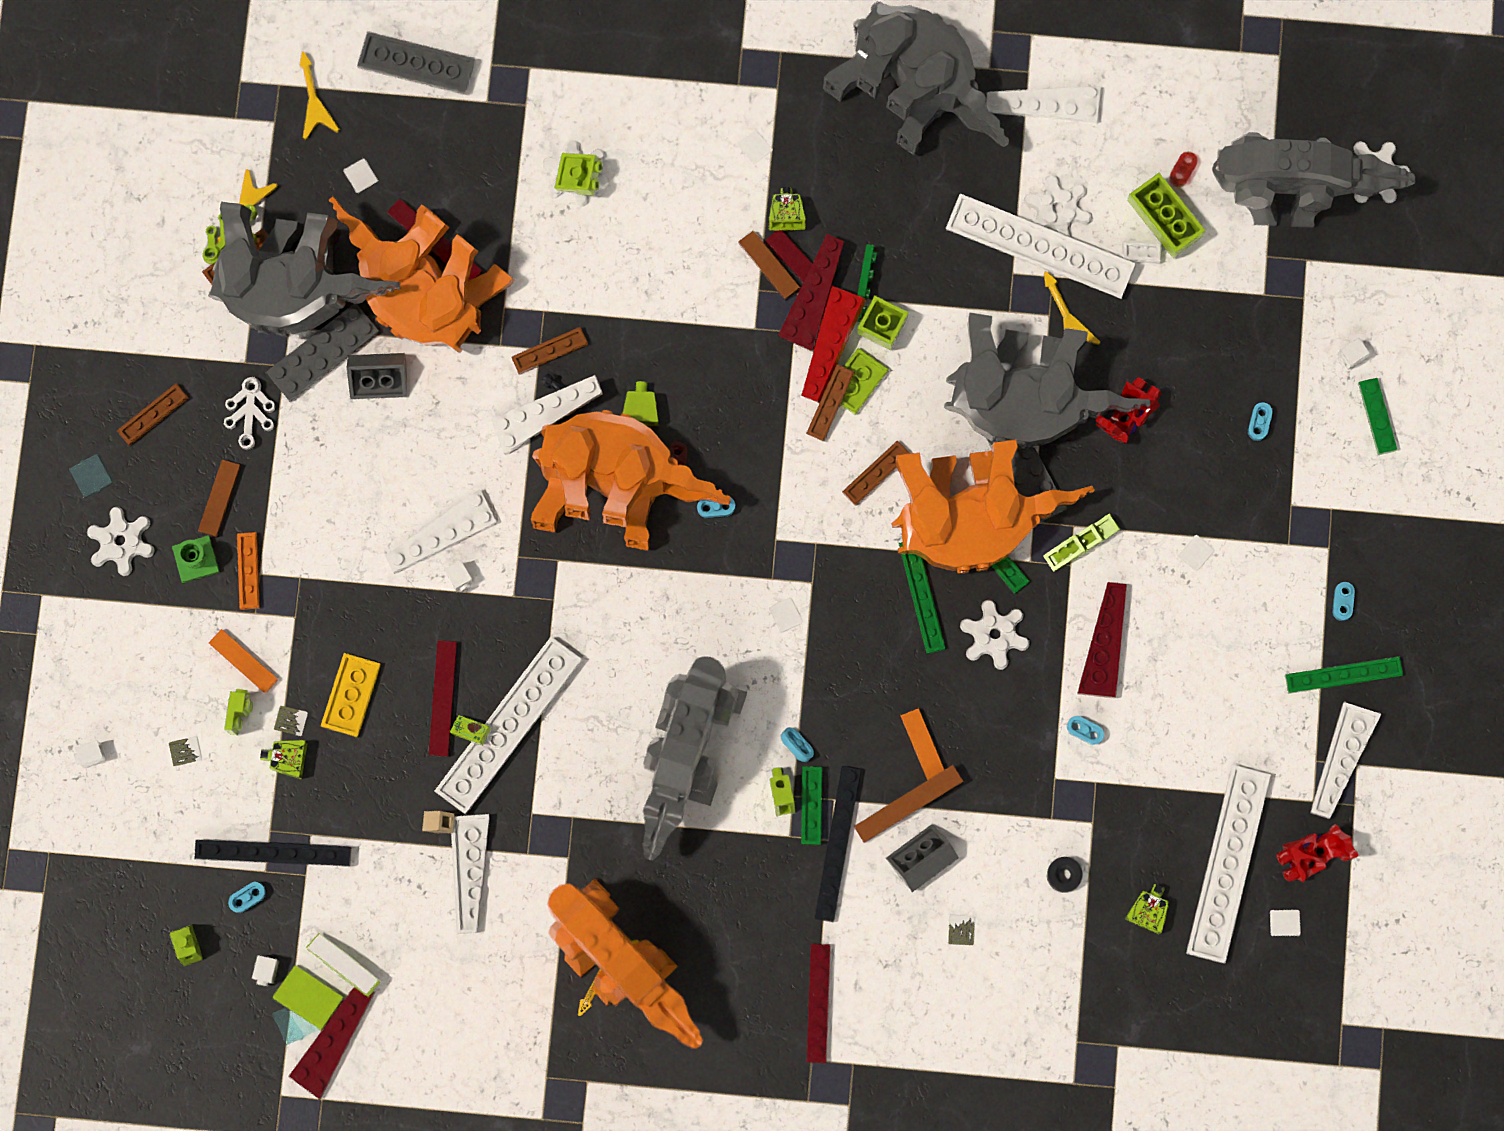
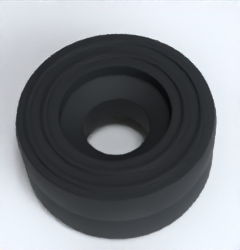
[1047,857,1083,893]

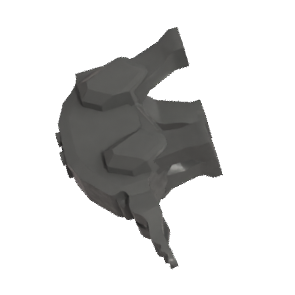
[823,1,1009,155]
[1212,132,1415,228]
[208,202,401,337]
[944,312,1151,450]
[643,656,747,860]

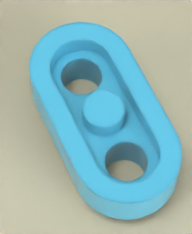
[1248,402,1272,441]
[697,498,735,518]
[1332,582,1355,621]
[1067,716,1104,745]
[780,727,814,762]
[228,882,266,913]

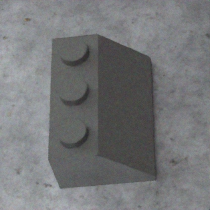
[346,353,407,399]
[886,824,959,892]

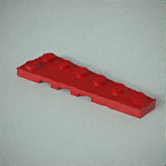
[801,286,866,403]

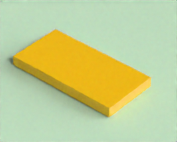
[321,653,381,738]

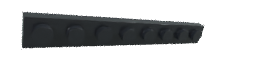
[814,766,861,923]
[194,840,352,867]

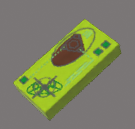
[450,715,491,746]

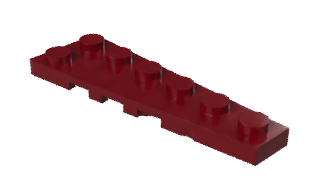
[778,234,844,352]
[1077,582,1127,699]
[288,987,375,1100]

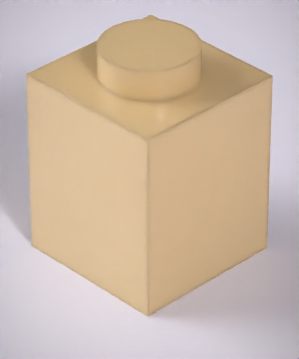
[423,811,454,833]

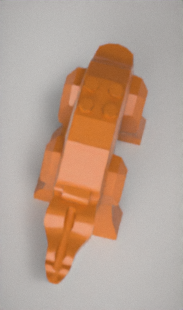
[329,197,515,353]
[531,410,731,550]
[891,440,1095,574]
[548,878,702,1048]

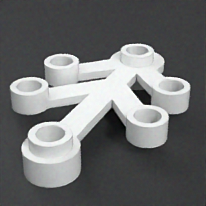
[224,377,275,450]

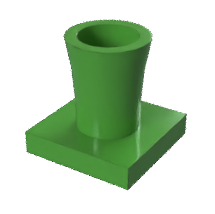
[172,535,220,583]

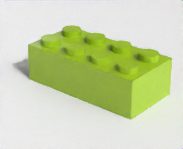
[1127,173,1206,259]

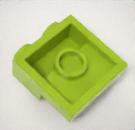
[554,153,603,195]
[224,689,253,736]

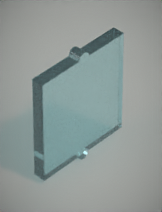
[69,454,112,498]
[272,1007,316,1045]

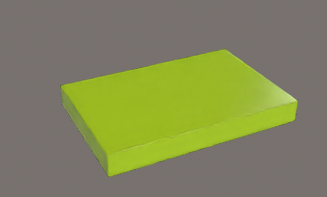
[841,348,889,415]
[272,965,344,1030]

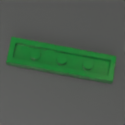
[857,244,877,322]
[1358,378,1398,455]
[801,767,822,845]

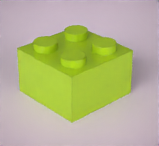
[857,296,909,351]

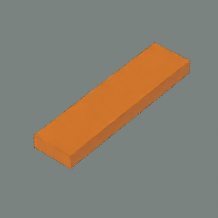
[237,532,260,610]
[209,629,278,694]
[900,708,944,780]

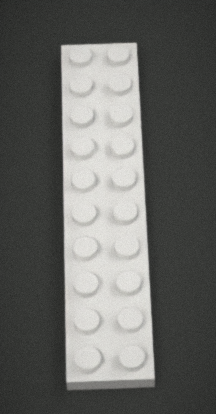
[946,194,1136,299]
[435,637,582,815]
[1186,765,1270,964]

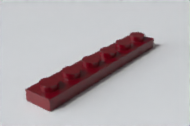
[806,944,830,1063]

